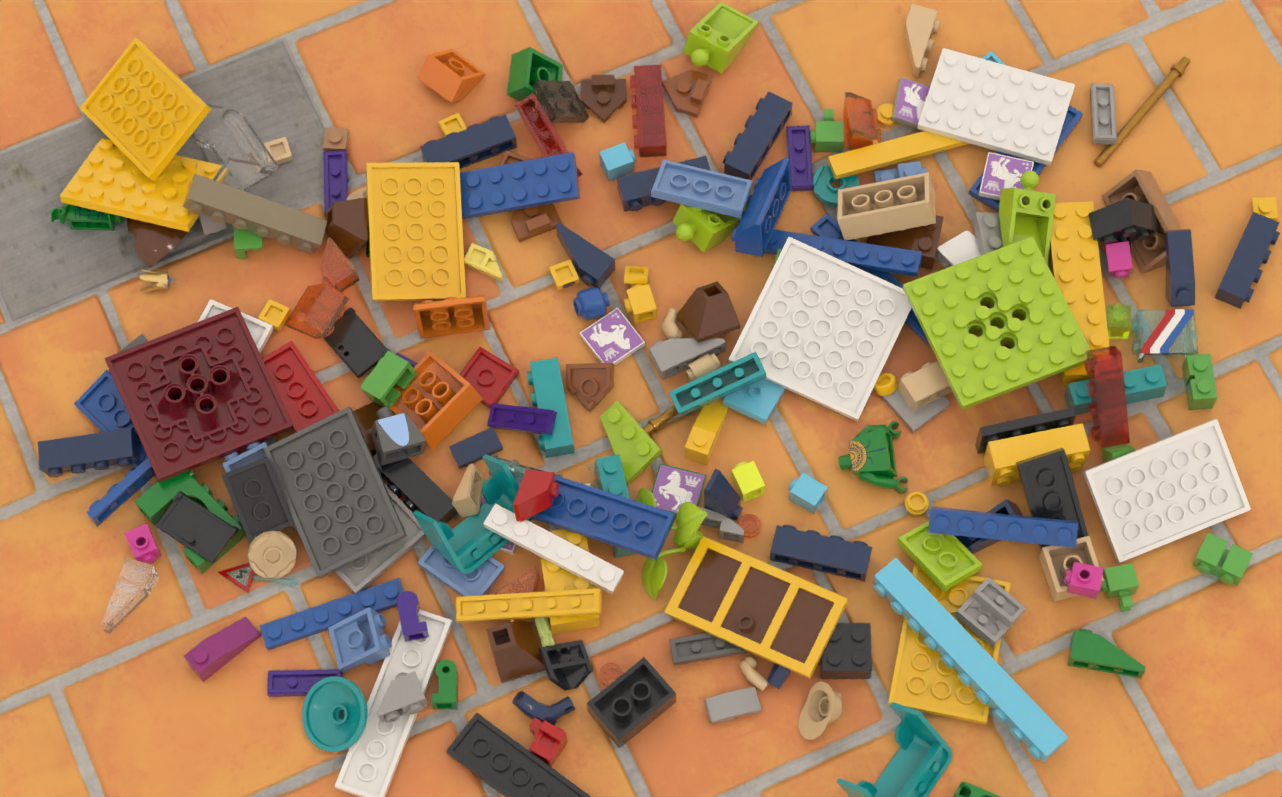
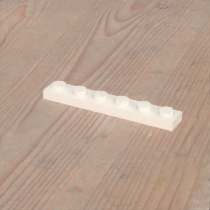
[483,503,624,594]

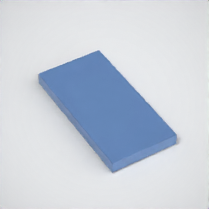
[651,159,753,218]

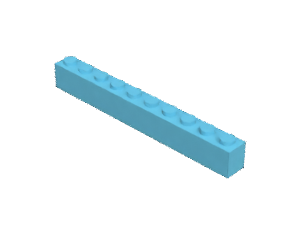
[873,558,1068,763]

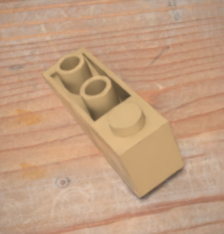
[904,4,940,79]

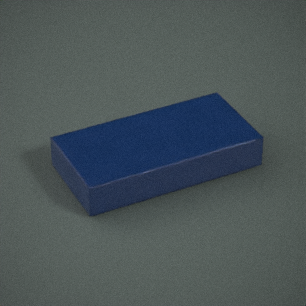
[449,427,503,469]

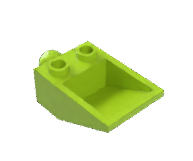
[683,2,759,73]
[999,171,1056,264]
[672,199,748,253]

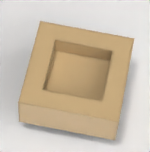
[264,137,293,167]

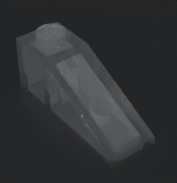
[101,558,159,634]

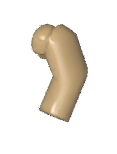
[662,308,683,339]
[740,656,769,691]

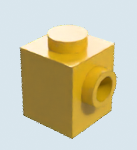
[623,284,657,324]

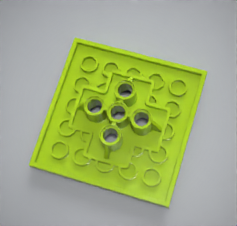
[903,236,1094,410]

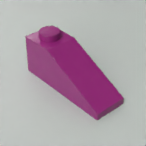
[184,617,261,682]

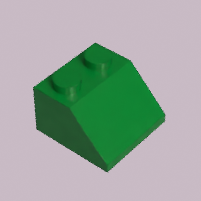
[507,47,563,106]

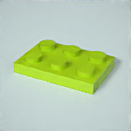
[897,521,983,592]

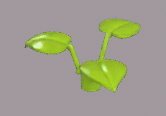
[634,488,708,600]

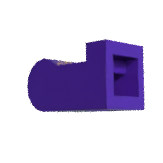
[397,591,429,642]

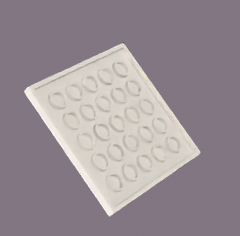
[728,237,912,422]

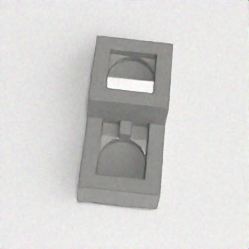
[700,507,744,543]
[704,687,762,724]

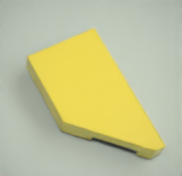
[464,243,503,281]

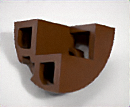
[127,218,188,268]

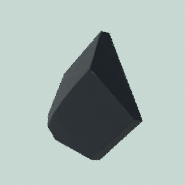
[539,640,593,691]

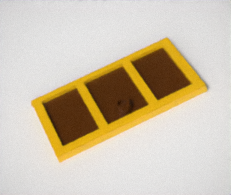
[664,536,848,679]

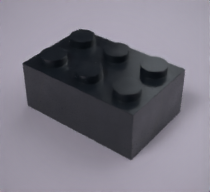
[221,457,295,543]
[587,657,676,748]

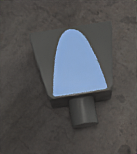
[372,407,426,466]

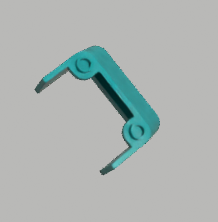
[413,454,532,574]
[836,702,952,797]

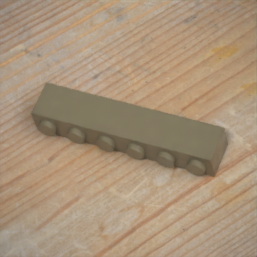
[182,174,327,253]

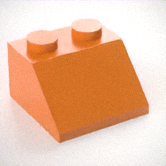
[417,49,485,103]

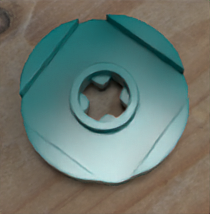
[813,165,859,207]

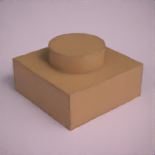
[323,127,349,152]

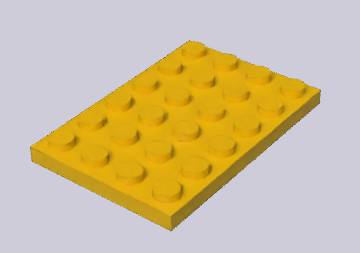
[80,37,211,181]
[60,138,227,232]
[366,162,466,301]
[888,564,1011,725]

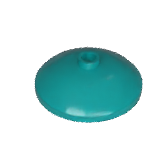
[302,676,368,752]

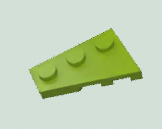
[600,400,664,484]

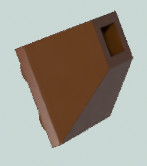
[325,197,369,258]
[677,282,740,343]
[486,622,546,683]

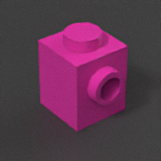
[1105,241,1133,279]
[124,524,161,566]
[1064,562,1104,599]

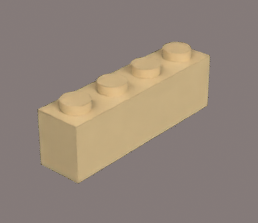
[898,361,953,412]

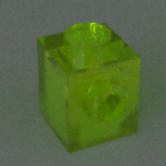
[1105,303,1132,339]

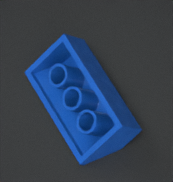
[732,158,792,257]

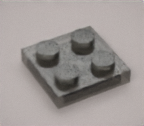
[533,80,589,123]

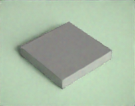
[883,369,950,433]

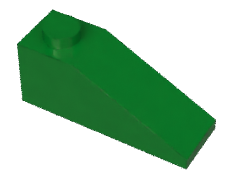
[1067,629,1145,678]

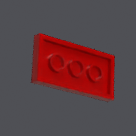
[262,341,339,433]

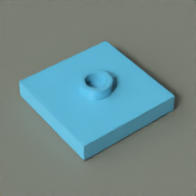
[723,379,786,424]

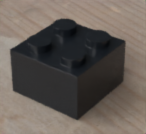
[1089,198,1159,245]
[820,623,872,679]

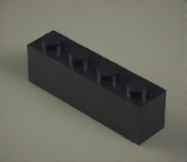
[373,453,458,523]

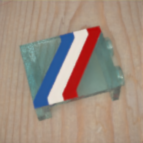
[1130,309,1198,363]

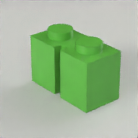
[360,351,417,408]
[1182,354,1217,410]
[1193,533,1253,586]

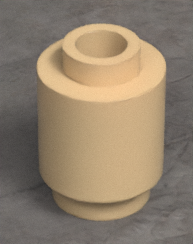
[686,353,722,381]

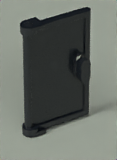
[320,308,391,378]
[156,491,239,564]

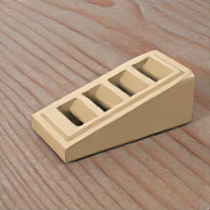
[452,464,485,518]

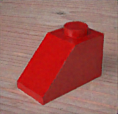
[513,469,559,522]

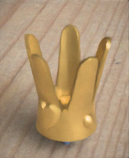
[140,269,176,293]

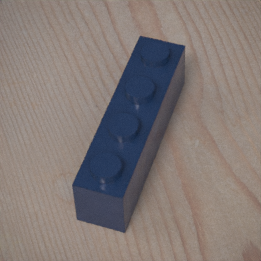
[723,91,793,180]
[420,115,517,169]
[617,156,711,212]
[1214,212,1280,309]
[38,428,140,477]
[770,525,872,582]

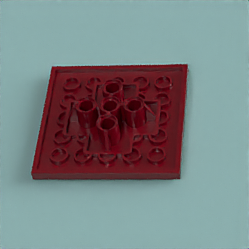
[105,307,294,483]

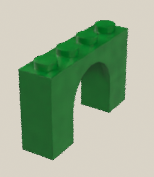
[135,470,246,574]

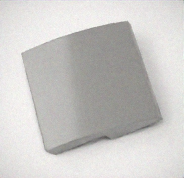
[954,577,1027,647]

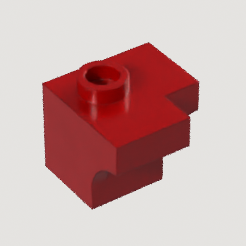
[529,717,567,767]

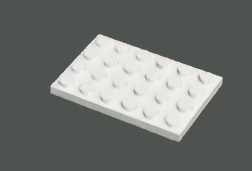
[917,48,1075,166]
[1083,419,1251,563]

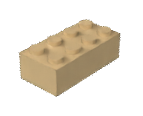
[837,172,936,240]

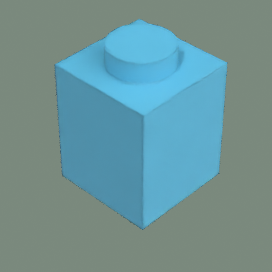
[599,142,636,181]
[788,473,827,514]

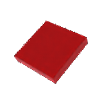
[459,347,519,409]

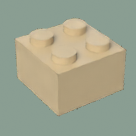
[1039,536,1104,602]

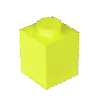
[731,461,765,503]

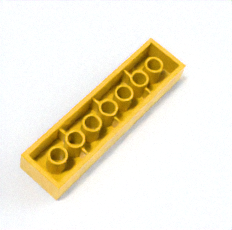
[1048,201,1112,386]

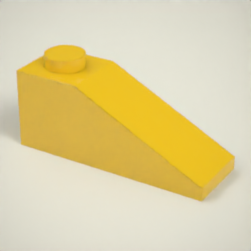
[685,398,729,465]

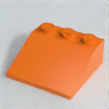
[413,294,490,339]
[390,350,483,449]

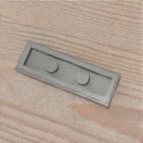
[1090,84,1117,144]

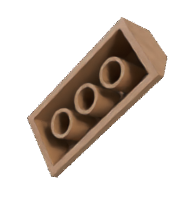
[1102,169,1193,273]

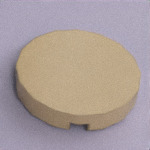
[248,531,297,579]

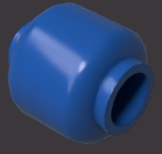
[573,287,610,320]

